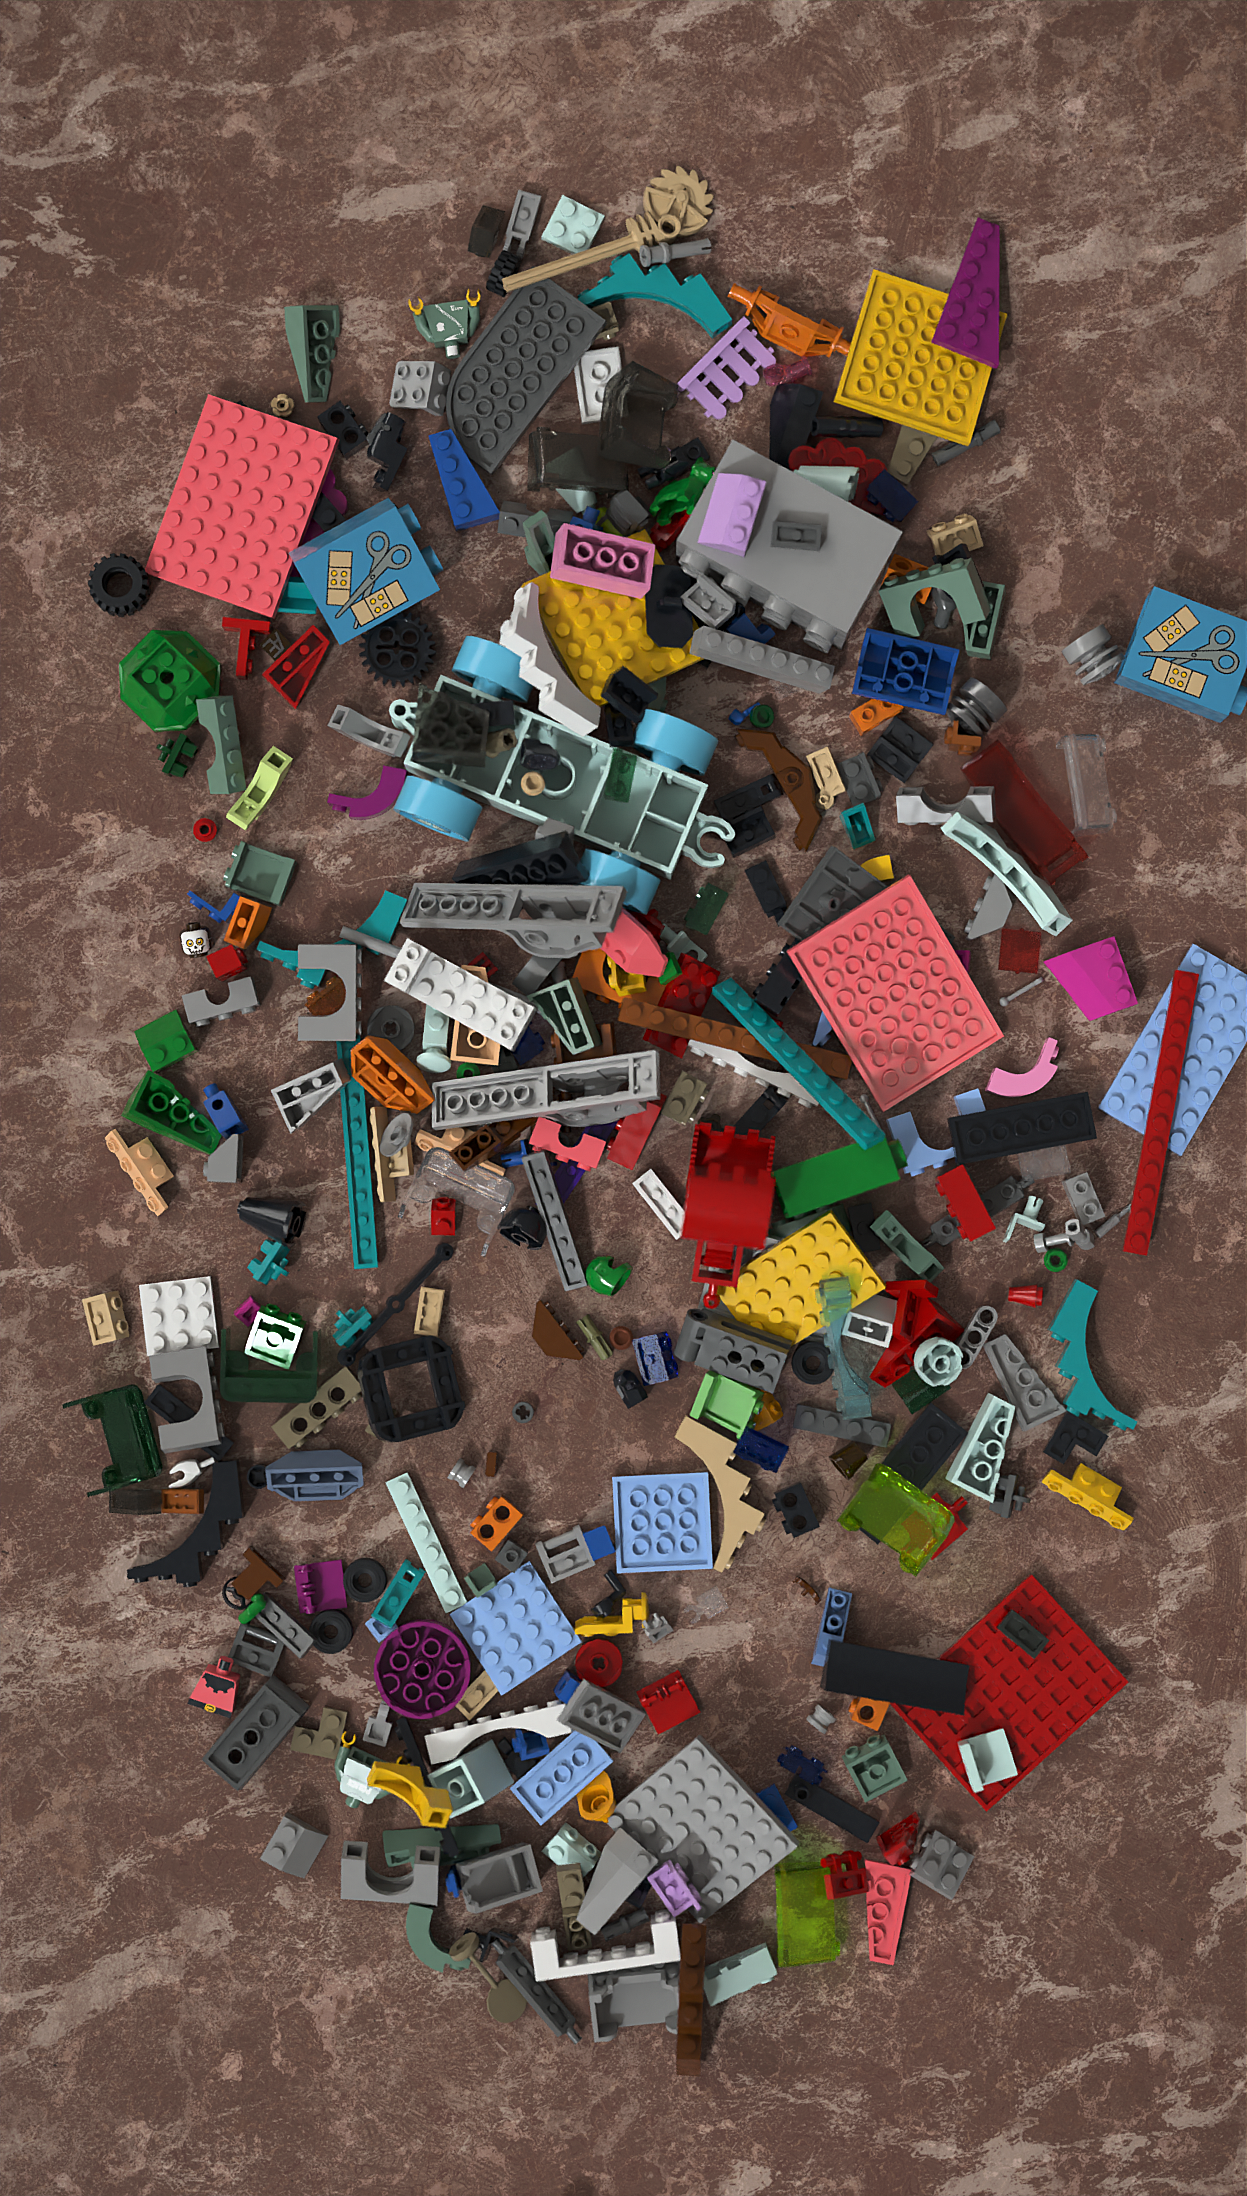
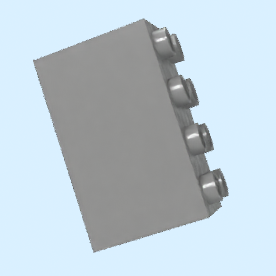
[675,440,903,653]

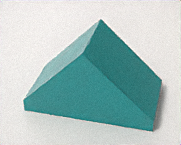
[839,803,876,849]

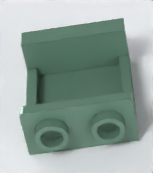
[223,841,297,907]

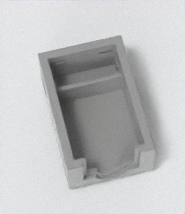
[455,1842,543,1914]

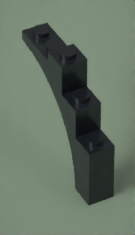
[127,1459,245,1587]

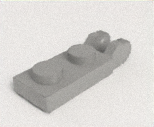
[503,190,542,260]

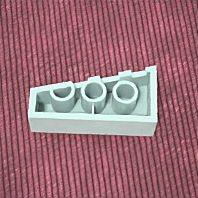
[945,1393,1015,1503]

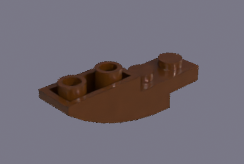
[449,1117,538,1172]

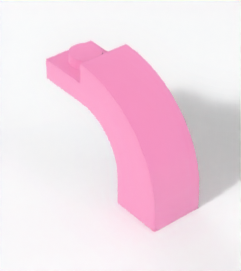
[985,1037,1059,1098]

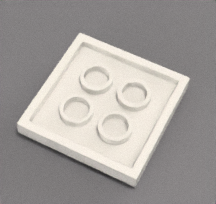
[139,1276,220,1356]

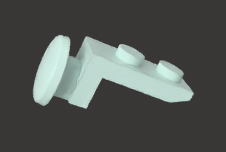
[416,1004,452,1073]

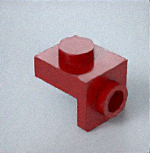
[431,1197,456,1235]

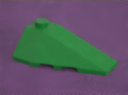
[121,1070,222,1155]

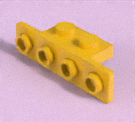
[1042,1463,1134,1530]

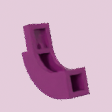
[327,765,408,820]

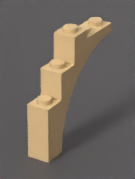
[674,1415,766,1573]

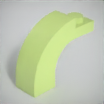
[226,746,293,830]

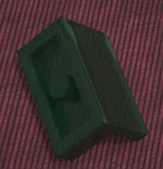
[892,1368,951,1415]

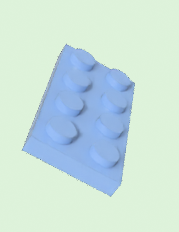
[510,1731,614,1825]

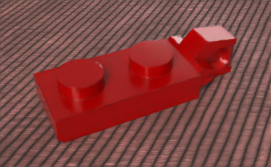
[649,509,691,553]

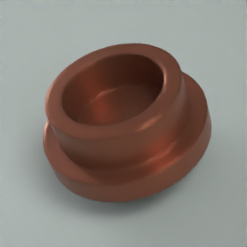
[609,1326,633,1350]

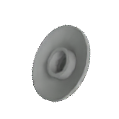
[379,1113,413,1157]

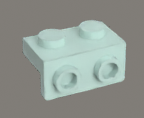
[542,1823,601,1877]

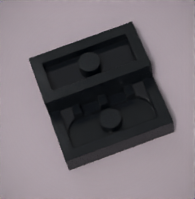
[867,716,934,783]

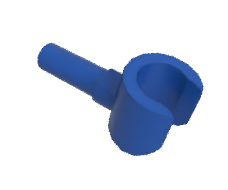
[728,702,760,725]

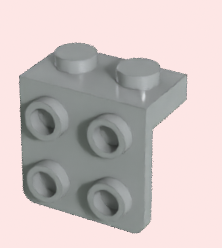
[389,361,451,416]

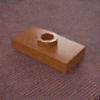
[161,1488,204,1514]

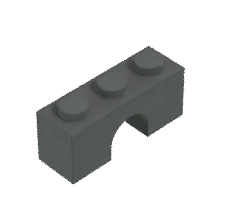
[497,500,573,538]

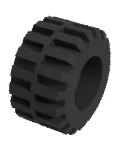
[88,553,151,617]

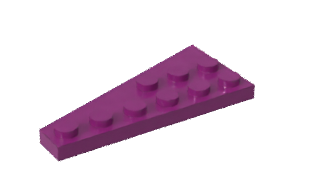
[931,217,1000,369]

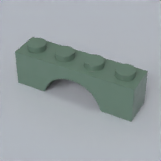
[196,695,246,794]

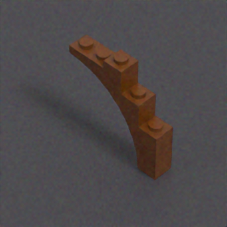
[676,1924,707,2076]

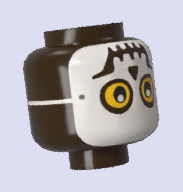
[179,922,213,958]

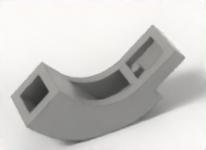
[327,705,411,758]

